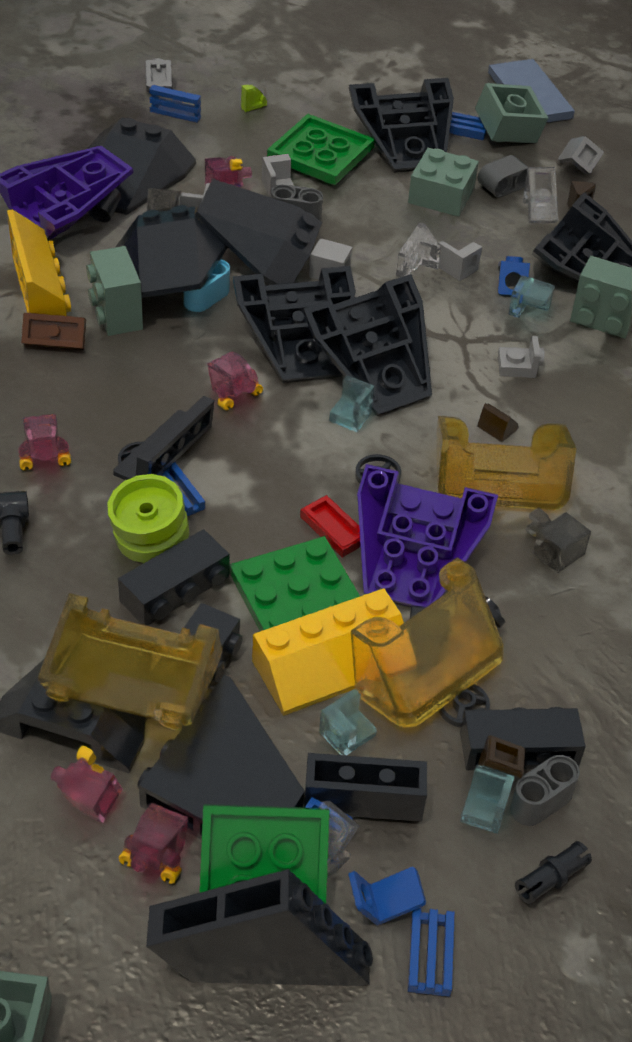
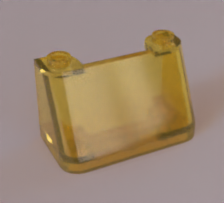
[436,416,577,510]
[350,557,504,727]
[38,593,222,730]

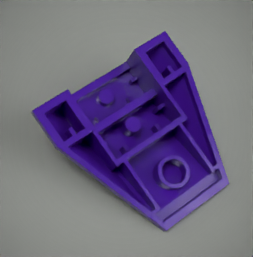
[0,146,134,240]

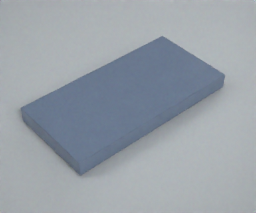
[488,59,575,123]

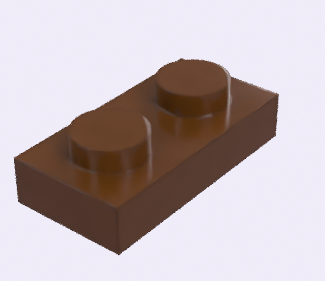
[21,313,87,349]

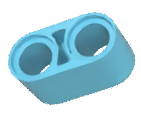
[184,259,230,312]

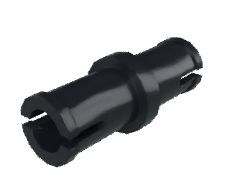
[515,841,592,904]

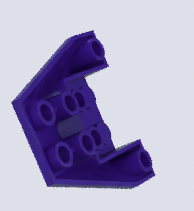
[357,464,498,608]

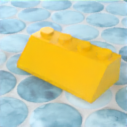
[7,209,71,316]
[252,588,415,716]

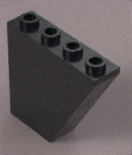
[137,675,305,840]
[146,869,373,986]

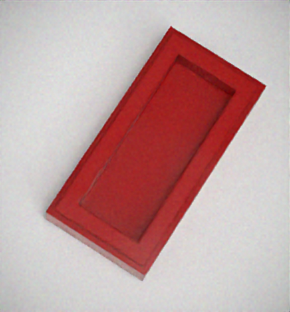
[300,495,361,558]

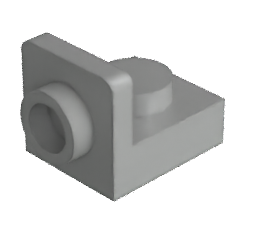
[146,58,172,92]
[497,336,544,378]

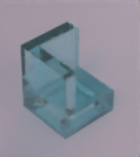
[508,275,555,318]
[329,376,374,432]
[319,689,377,756]
[460,765,515,834]

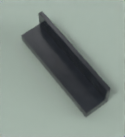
[113,396,215,480]

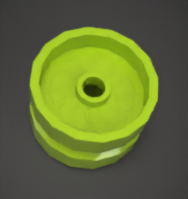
[107,474,190,563]

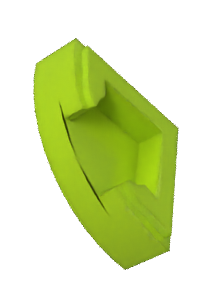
[241,85,267,112]

